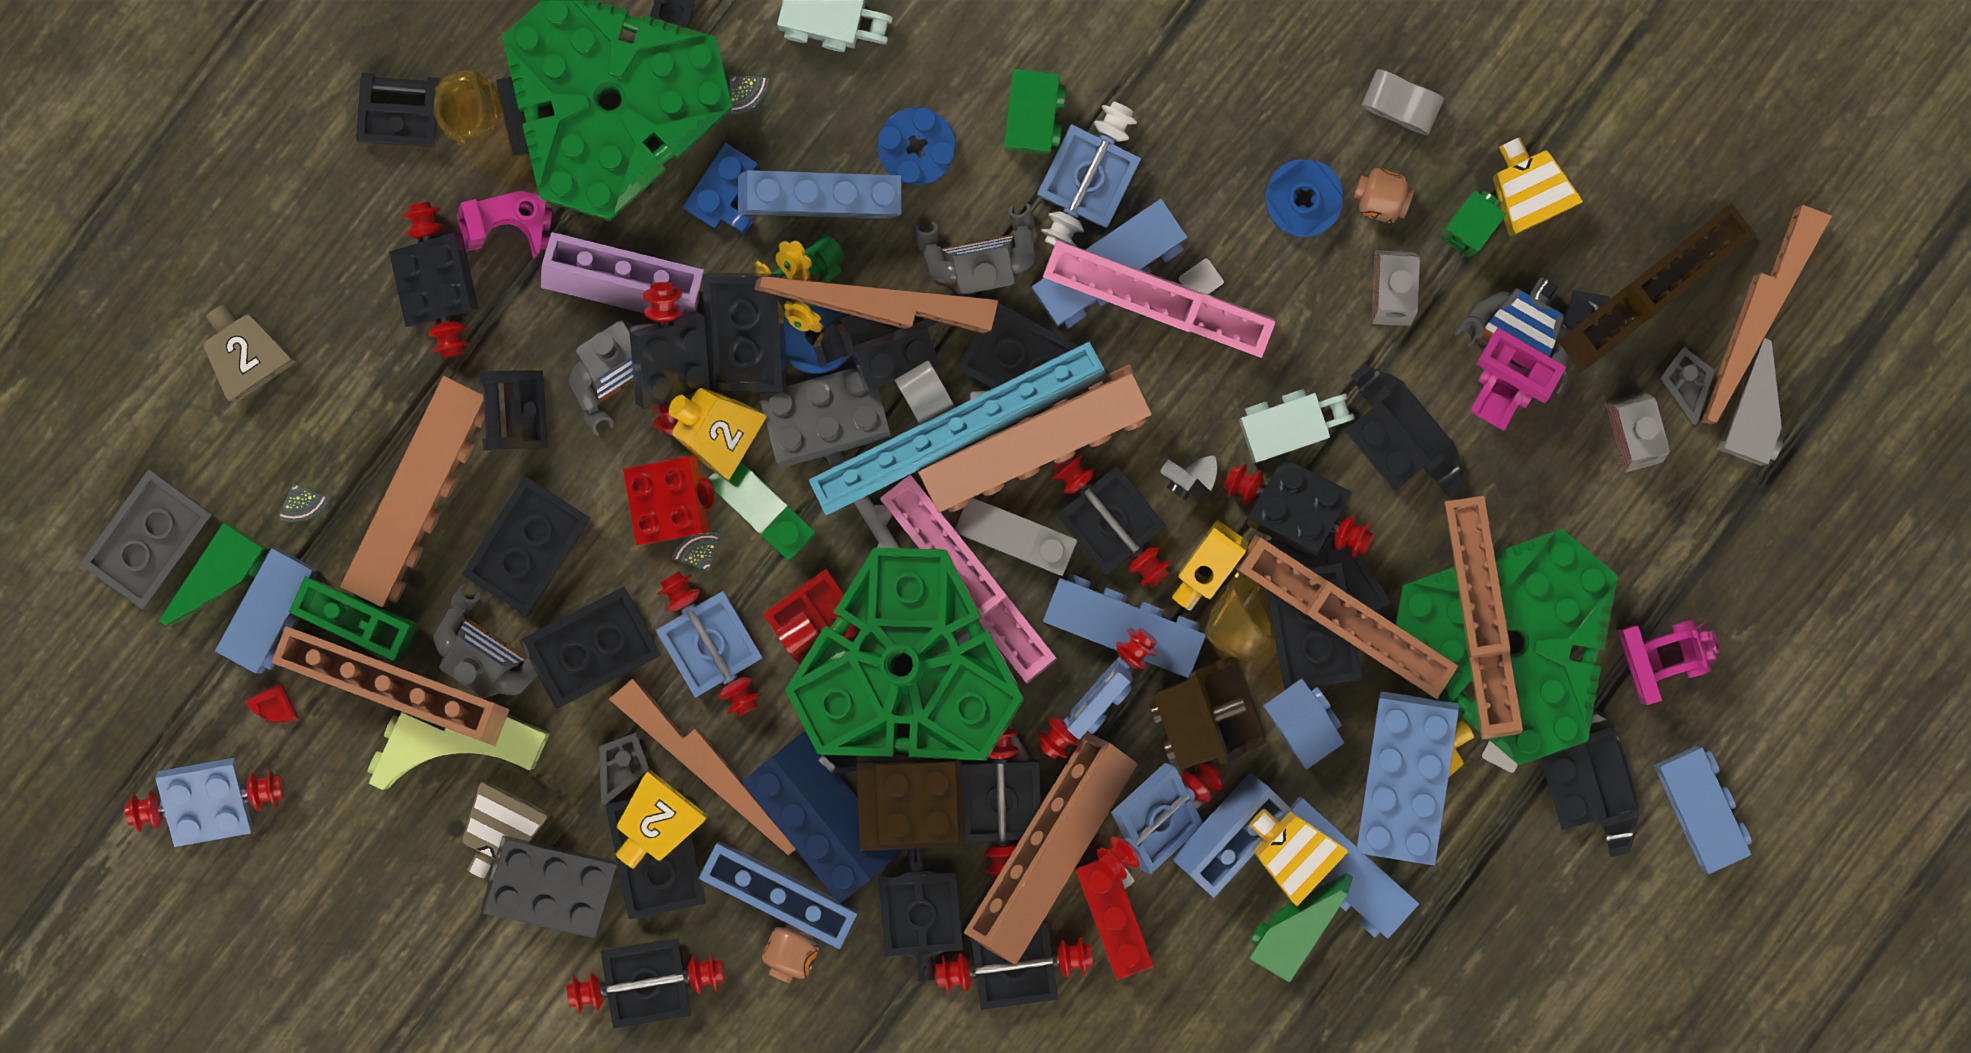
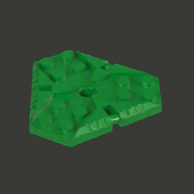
[502,0,732,221]
[1395,529,1618,765]
[785,548,1025,761]

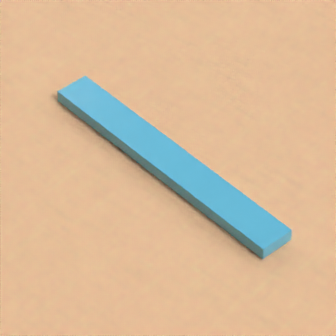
[809,342,1107,515]

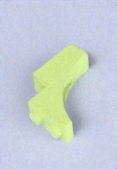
[367,712,550,790]

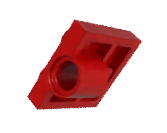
[623,455,715,546]
[763,569,861,666]

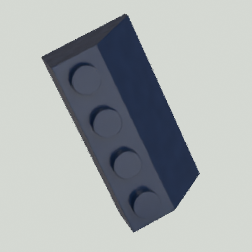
[741,731,902,904]

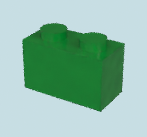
[1004,69,1066,156]
[1438,191,1506,259]

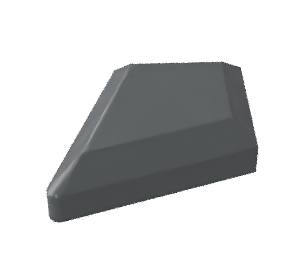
[1659,347,1715,425]
[599,733,650,805]

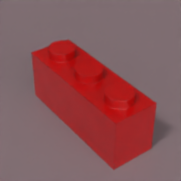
[1075,858,1154,980]

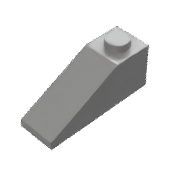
[1717,338,1783,466]
[955,498,1077,576]

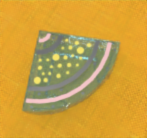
[728,75,770,116]
[278,483,331,522]
[672,532,722,571]

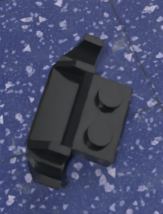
[813,292,940,391]
[1344,363,1465,496]
[1541,708,1640,858]

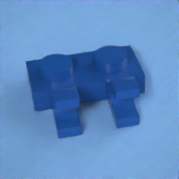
[683,143,759,236]

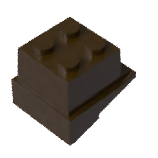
[1150,654,1266,769]
[857,754,964,851]

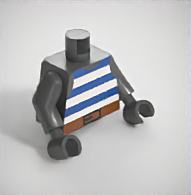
[915,203,1035,294]
[1454,277,1569,394]
[569,320,651,436]
[434,584,537,698]

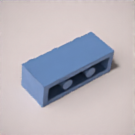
[215,548,319,674]
[1653,746,1752,874]
[1171,773,1293,898]

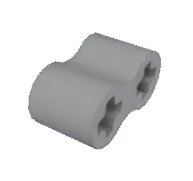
[1361,69,1444,135]
[895,360,955,425]

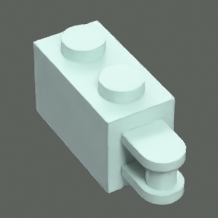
[777,0,893,52]
[1239,389,1355,464]

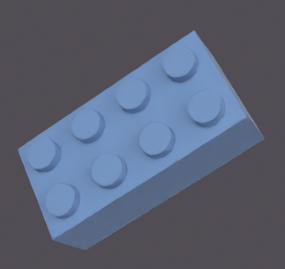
[1356,692,1459,865]

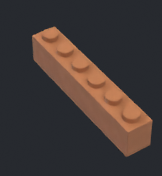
[918,364,1152,513]
[340,376,485,607]
[271,626,510,746]
[964,732,1138,965]

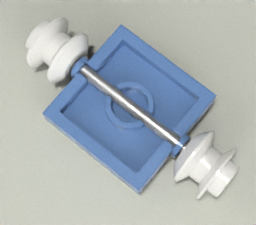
[1037,102,1141,247]

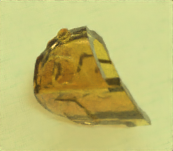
[433,70,501,145]
[1205,572,1275,662]

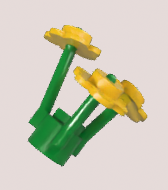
[754,235,844,332]

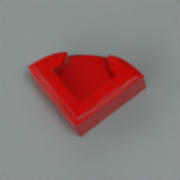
[245,684,299,723]

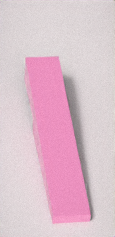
[1043,240,1276,358]
[880,475,1058,684]

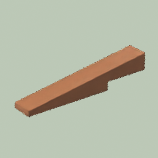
[1701,205,1832,425]
[755,277,998,333]
[1445,496,1523,739]
[1234,535,1458,699]
[609,678,795,855]

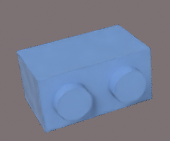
[1263,679,1344,770]

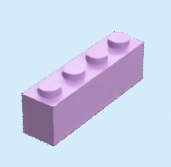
[541,232,704,316]

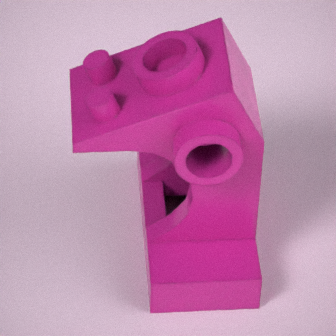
[456,191,552,259]
[1470,327,1566,431]
[1617,619,1720,705]

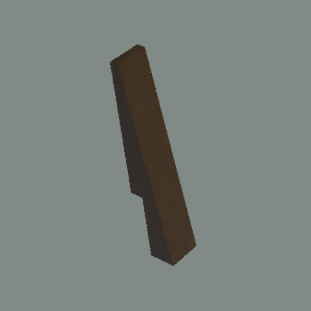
[1557,203,1755,371]

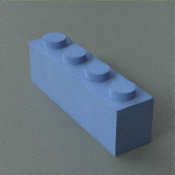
[738,170,901,219]
[1031,199,1187,329]
[1042,574,1206,678]
[1290,797,1419,939]
[699,841,859,949]

